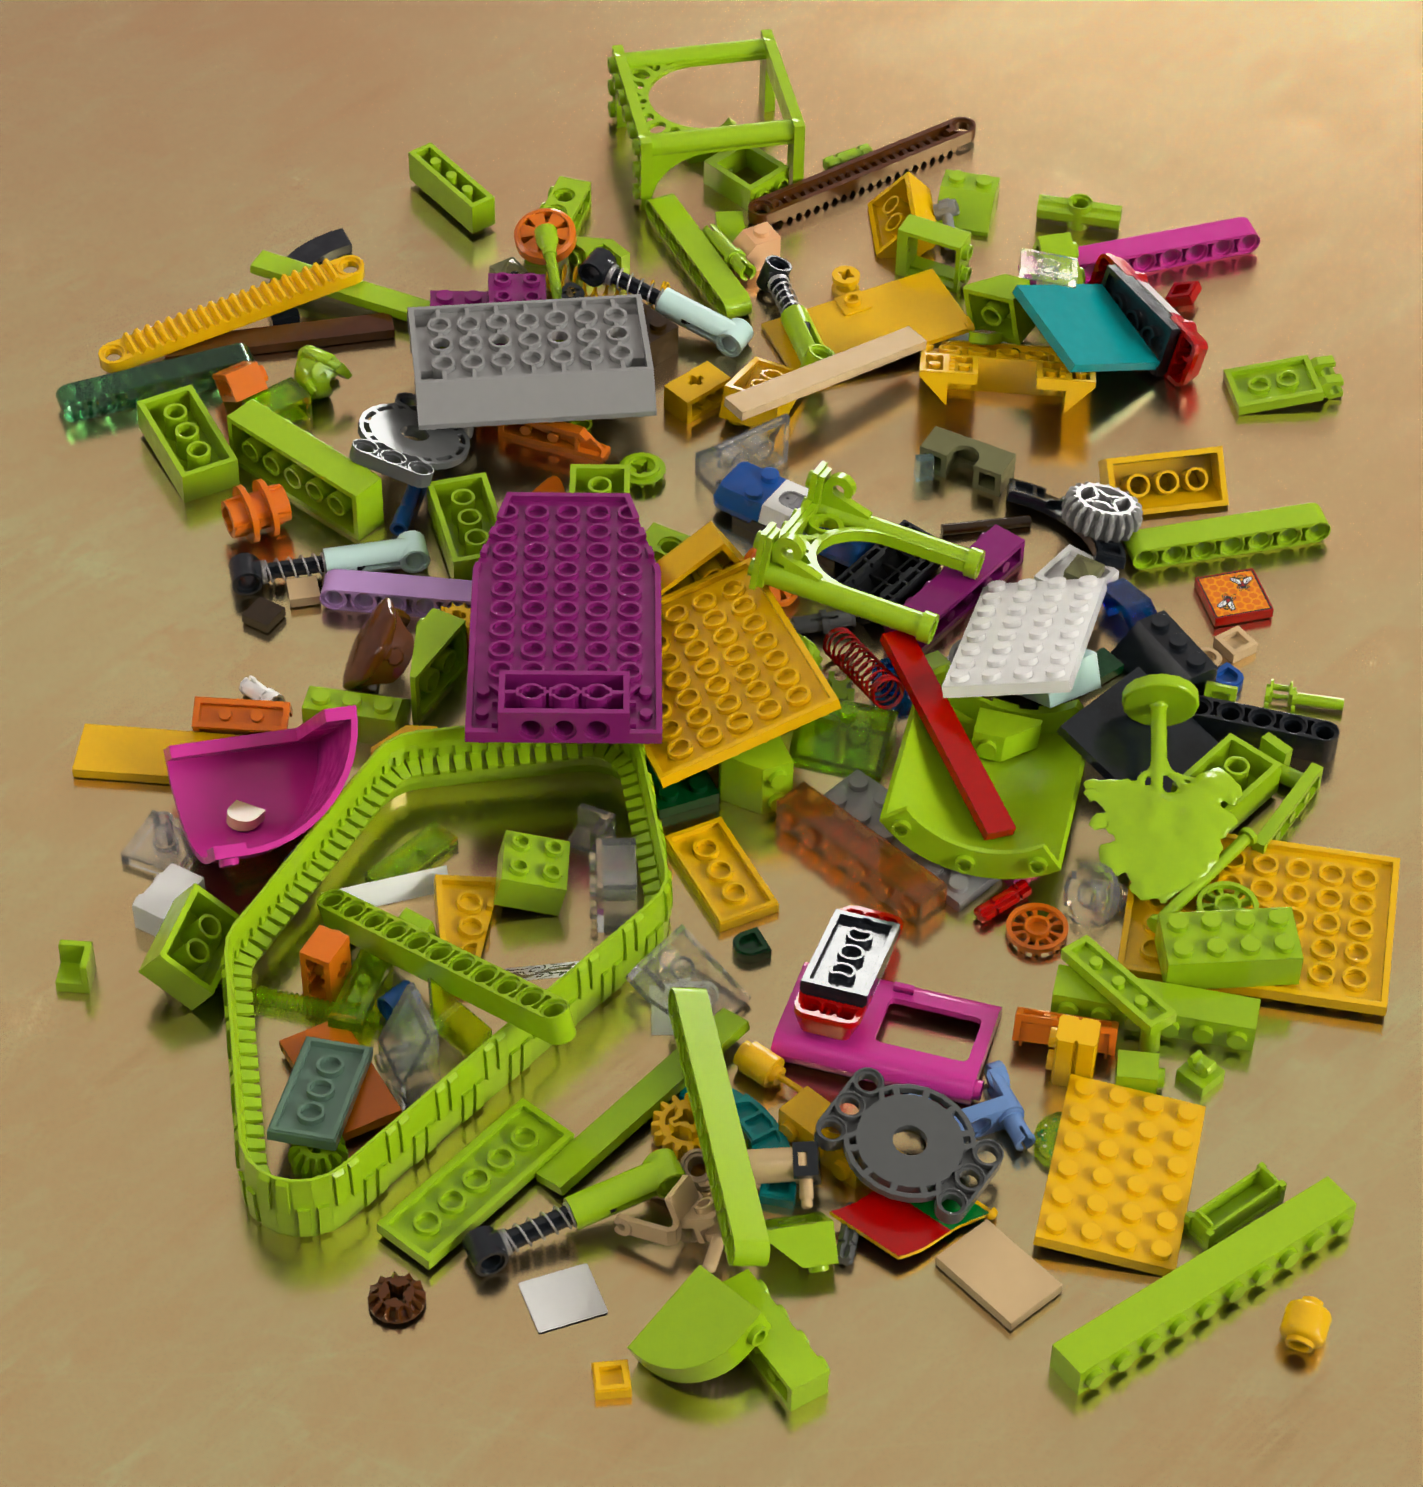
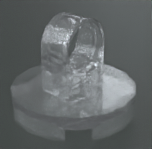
[1063,862,1128,928]

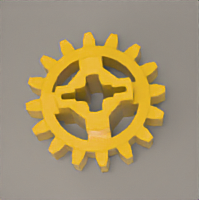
[651,1093,701,1160]

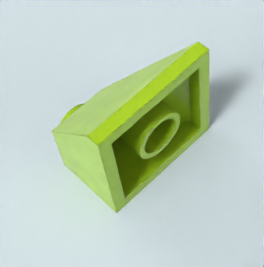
[765,1211,839,1273]

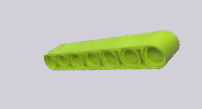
[645,193,752,319]
[1123,503,1331,570]

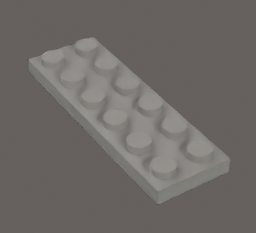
[814,769,1000,912]

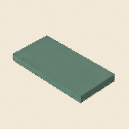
[267,1036,373,1151]

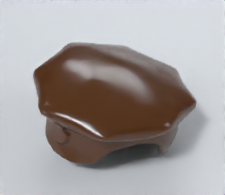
[343,597,414,694]

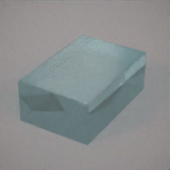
[914,453,935,482]

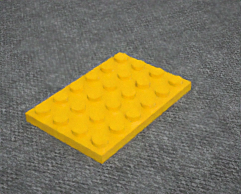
[1033,1074,1206,1276]

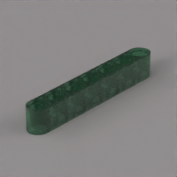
[56,343,255,422]

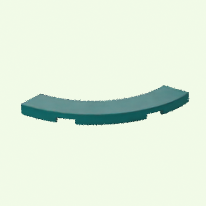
[679,1087,796,1209]

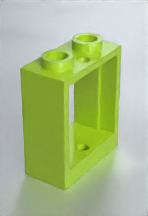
[703,148,789,211]
[895,214,974,293]

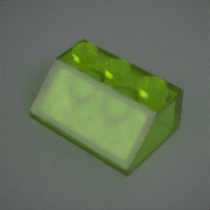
[789,698,898,782]

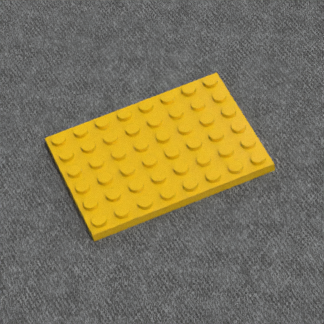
[644,558,841,788]
[1118,833,1400,1016]

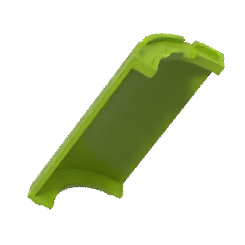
[879,663,1086,879]

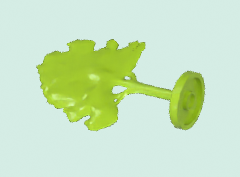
[1083,674,1243,904]

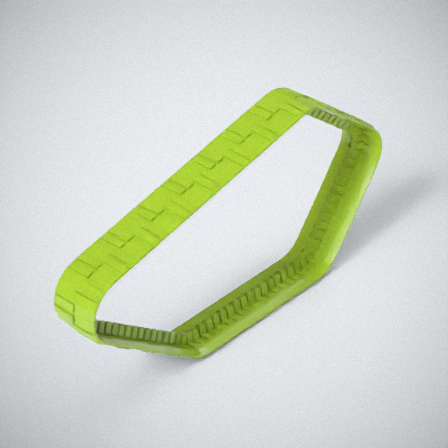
[221,725,673,1237]

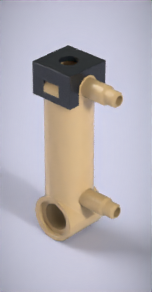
[680,1141,822,1210]

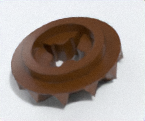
[367,1271,426,1324]

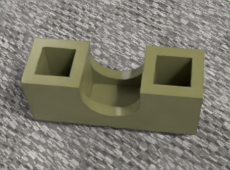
[919,426,1016,497]

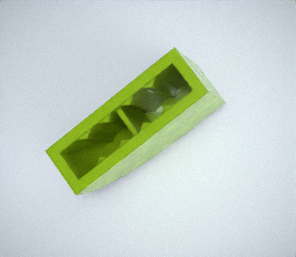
[627,1265,772,1383]

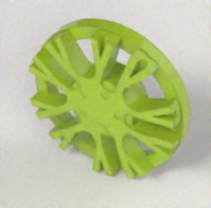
[1196,881,1259,911]

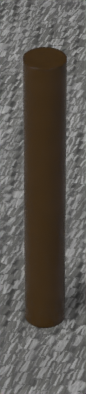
[941,515,1031,536]

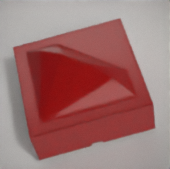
[1165,281,1202,307]

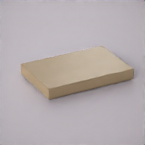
[935,1219,1063,1331]

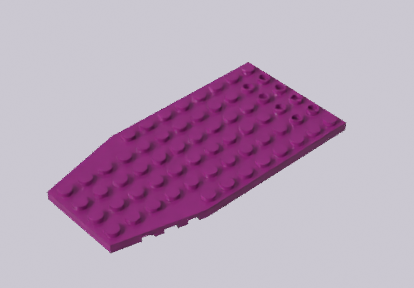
[465,492,662,744]

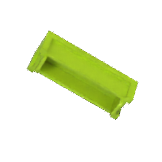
[1183,1162,1287,1251]

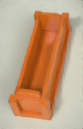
[191,696,293,735]
[1012,1007,1119,1059]

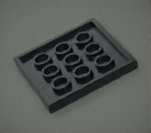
[1057,667,1218,793]

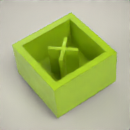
[494,830,570,916]

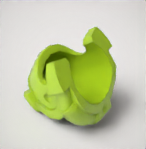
[293,345,352,401]

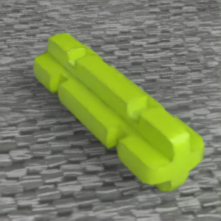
[822,143,873,170]

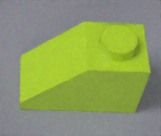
[971,707,1042,762]

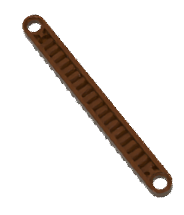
[748,117,976,225]

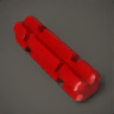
[974,880,1032,923]

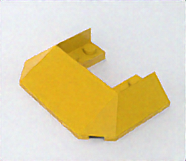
[919,340,1096,413]

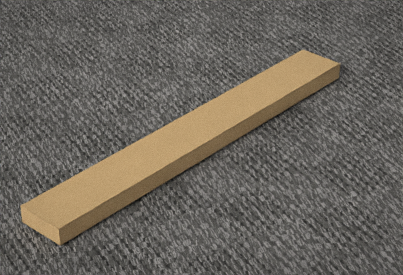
[724,326,927,421]

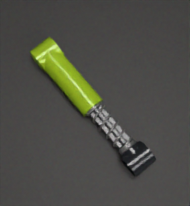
[756,255,835,368]
[462,1148,686,1277]

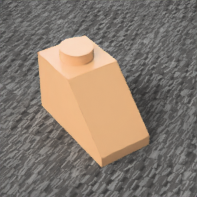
[722,222,781,278]

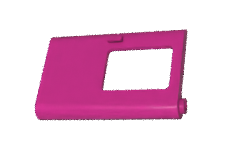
[771,962,1002,1106]

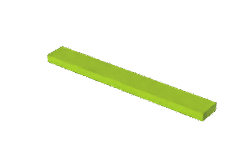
[250,250,430,321]
[535,1008,750,1196]

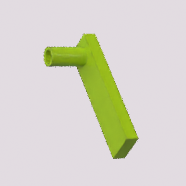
[1252,760,1324,854]
[1061,935,1177,1053]

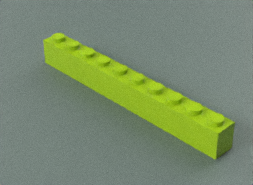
[1050,1176,1357,1396]

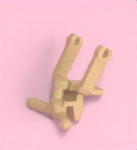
[614,1175,724,1273]

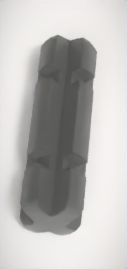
[837,1202,859,1266]

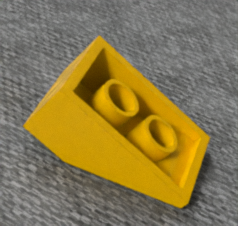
[719,356,796,434]

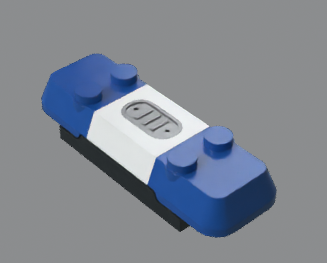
[713,462,876,570]

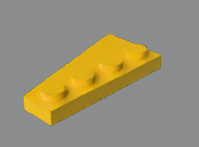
[433,874,496,958]

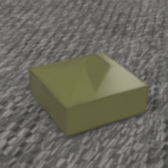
[489,257,528,274]
[1063,554,1105,580]

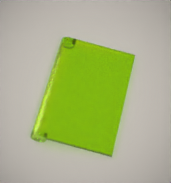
[428,977,492,1058]

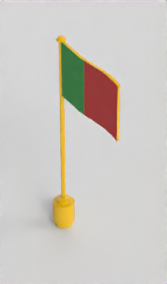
[733,1040,998,1260]

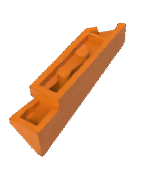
[497,421,611,462]

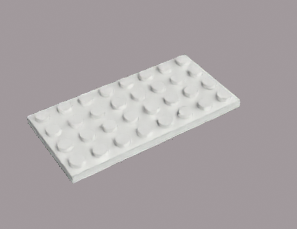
[942,575,1107,698]

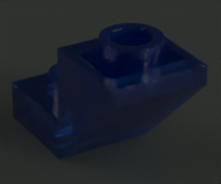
[1102,577,1157,631]

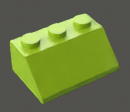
[302,686,411,745]

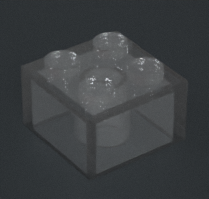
[589,838,637,933]

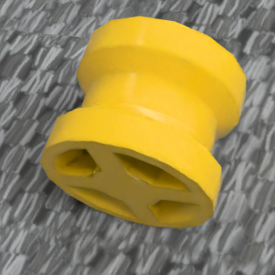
[831,265,860,298]

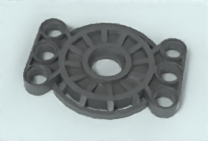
[349,392,475,488]
[814,1067,1004,1224]

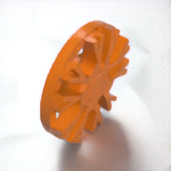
[1006,903,1069,957]

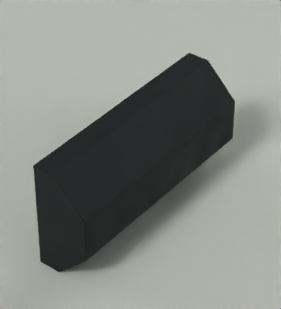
[835,519,941,625]

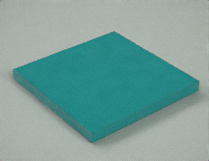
[1012,284,1160,372]

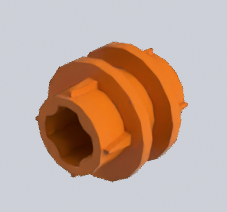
[221,478,292,544]

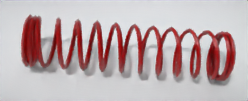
[823,627,905,710]

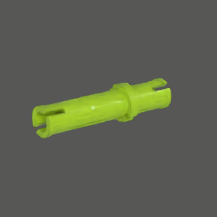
[702,224,756,281]

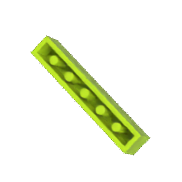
[1051,964,1261,1051]

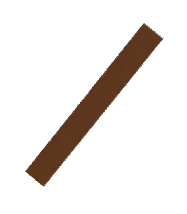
[165,313,395,365]

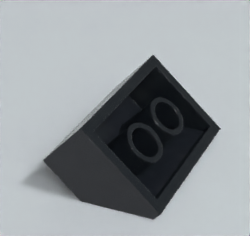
[1110,610,1218,696]

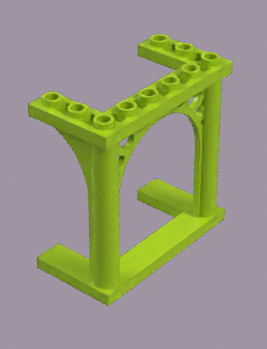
[607,29,806,211]

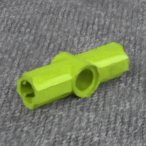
[1036,194,1122,231]

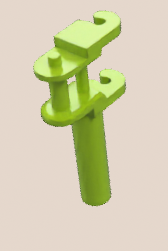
[1263,679,1344,714]

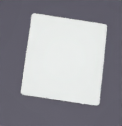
[518,1263,608,1333]

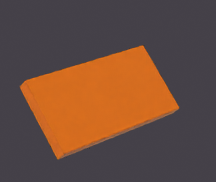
[279,1016,402,1141]

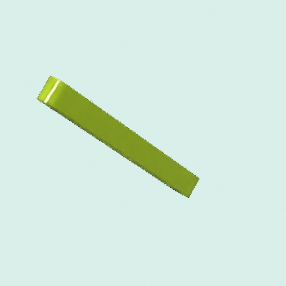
[317,889,577,1045]
[668,987,770,1267]

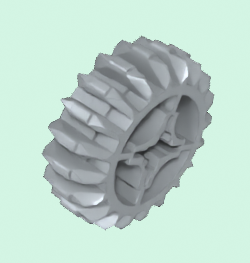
[1061,481,1143,543]

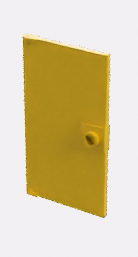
[761,268,975,369]

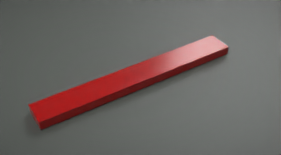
[880,631,1016,840]

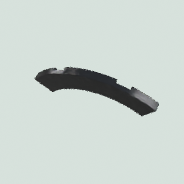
[269,228,352,326]
[1007,478,1126,569]

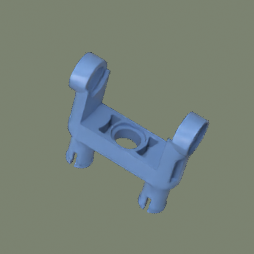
[903,1060,1036,1151]

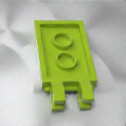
[1223,355,1344,416]

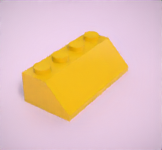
[1098,446,1229,515]

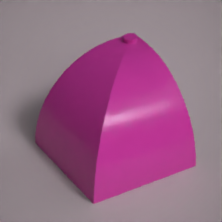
[164,705,358,868]

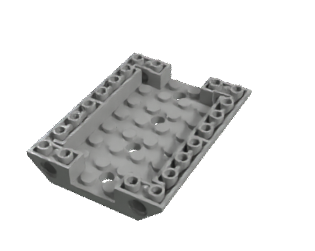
[407,294,657,430]

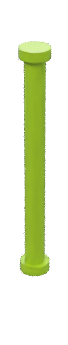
[1147,827,1258,933]

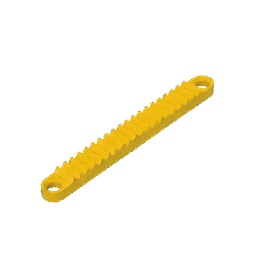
[98,255,365,373]

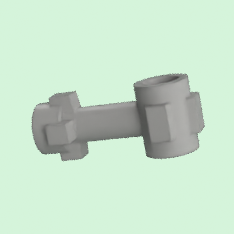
[933,198,960,250]

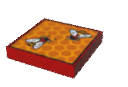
[1194,568,1274,627]

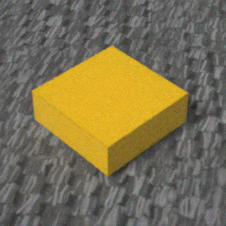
[591,1359,632,1401]

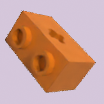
[212,361,268,403]
[299,925,353,1008]

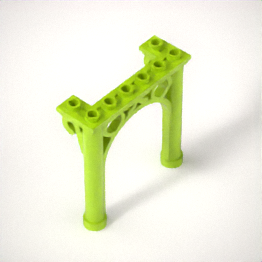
[747,461,985,644]

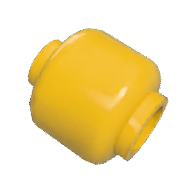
[1279,1296,1332,1353]

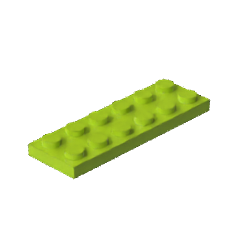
[377,1098,574,1270]

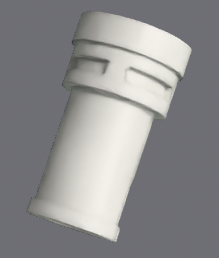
[239,675,285,702]

